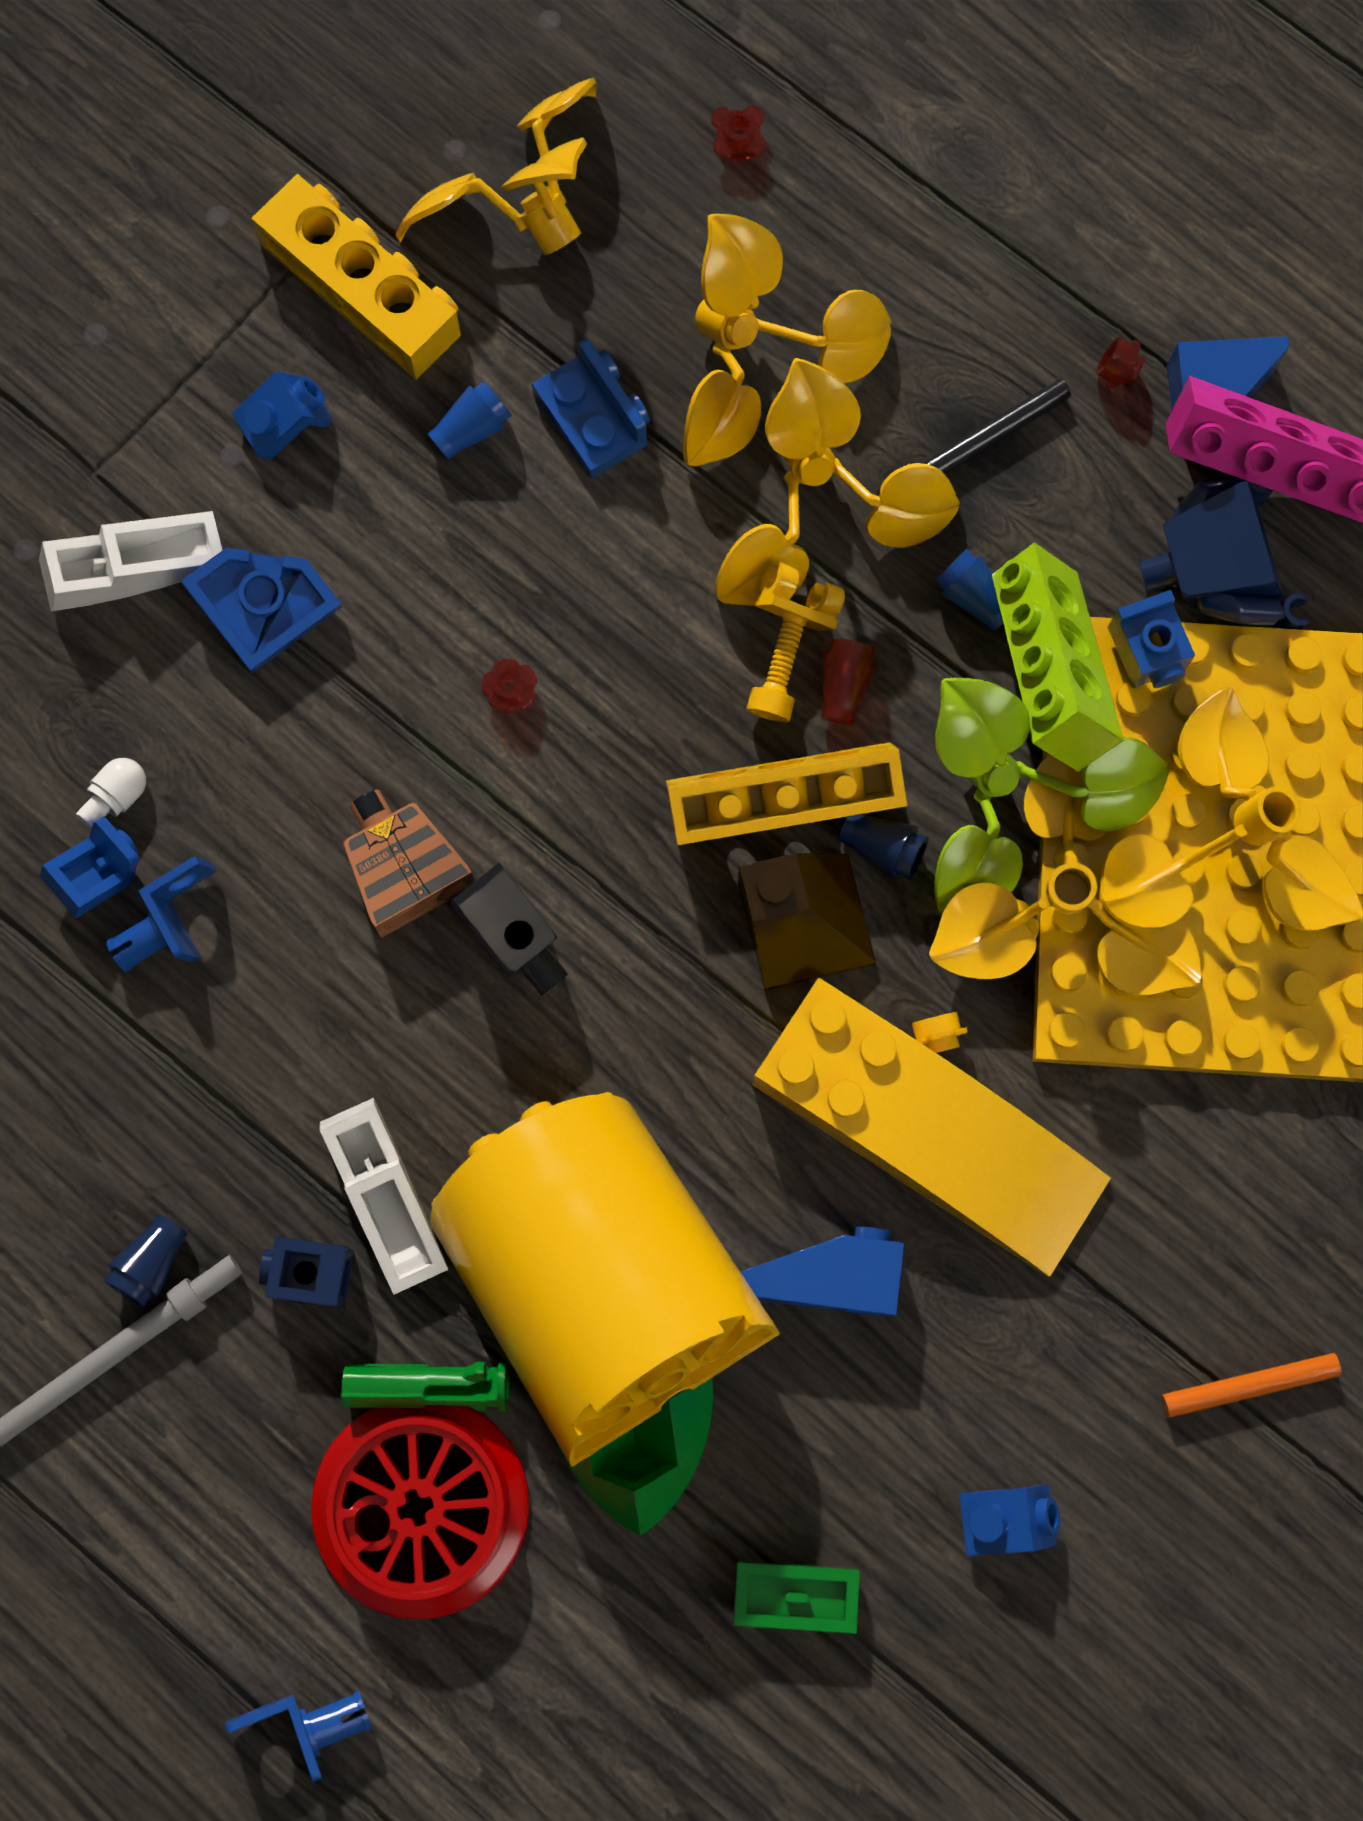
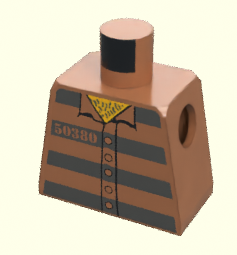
[343,790,475,938]

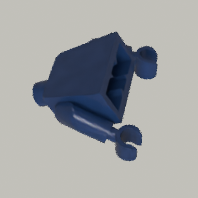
[1139,475,1309,630]

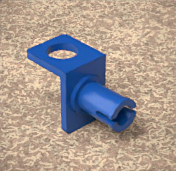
[107,857,217,972]
[225,1690,372,1782]

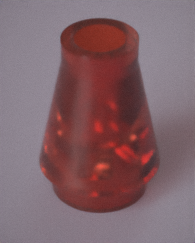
[821,639,878,726]

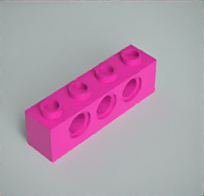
[1165,376,1363,523]

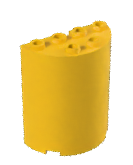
[430,1092,781,1467]

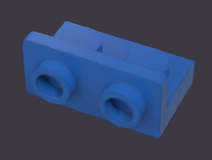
[532,338,650,479]

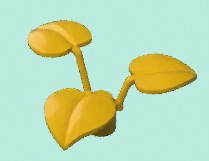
[396,78,598,255]
[683,214,892,467]
[715,358,960,606]
[1099,687,1363,932]
[929,754,1201,995]

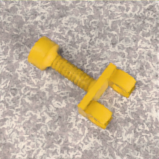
[746,562,845,723]

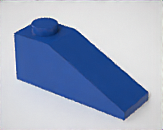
[740,1227,904,1318]

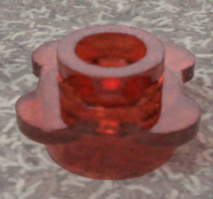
[711,106,766,161]

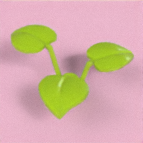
[934,678,1168,915]

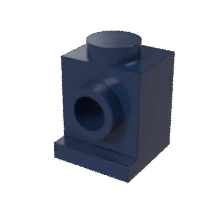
[259,1236,354,1309]

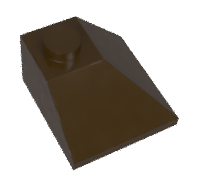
[737,853,876,991]

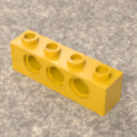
[251,174,461,380]
[666,742,907,845]

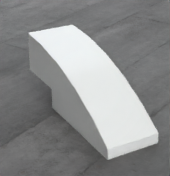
[39,511,222,612]
[320,1098,448,1295]

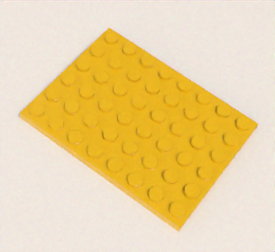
[1032,617,1363,1082]

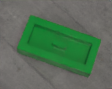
[733,1561,860,1634]

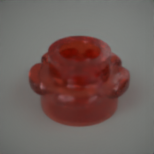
[1095,336,1145,389]
[482,659,537,713]

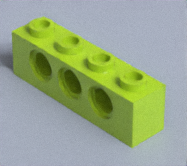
[992,542,1124,772]

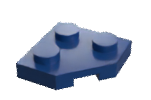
[181,547,342,674]

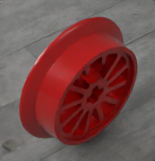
[311,1406,529,1620]

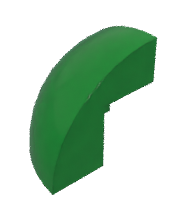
[556,1378,713,1536]

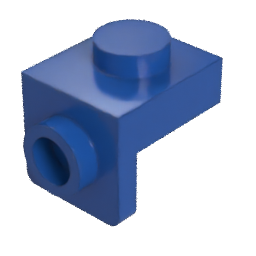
[232,372,333,459]
[39,817,139,919]
[959,1484,1060,1556]

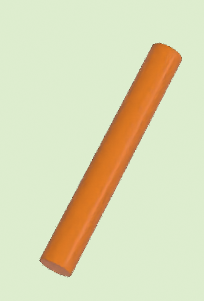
[1161,1353,1342,1418]

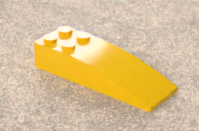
[752,977,1111,1277]

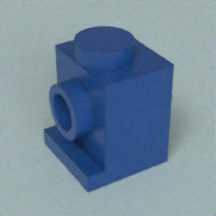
[1107,590,1195,688]

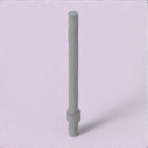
[0,1255,243,1447]

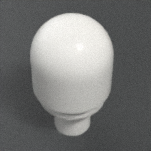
[75,758,146,829]

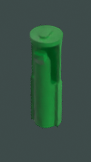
[341,1362,510,1412]

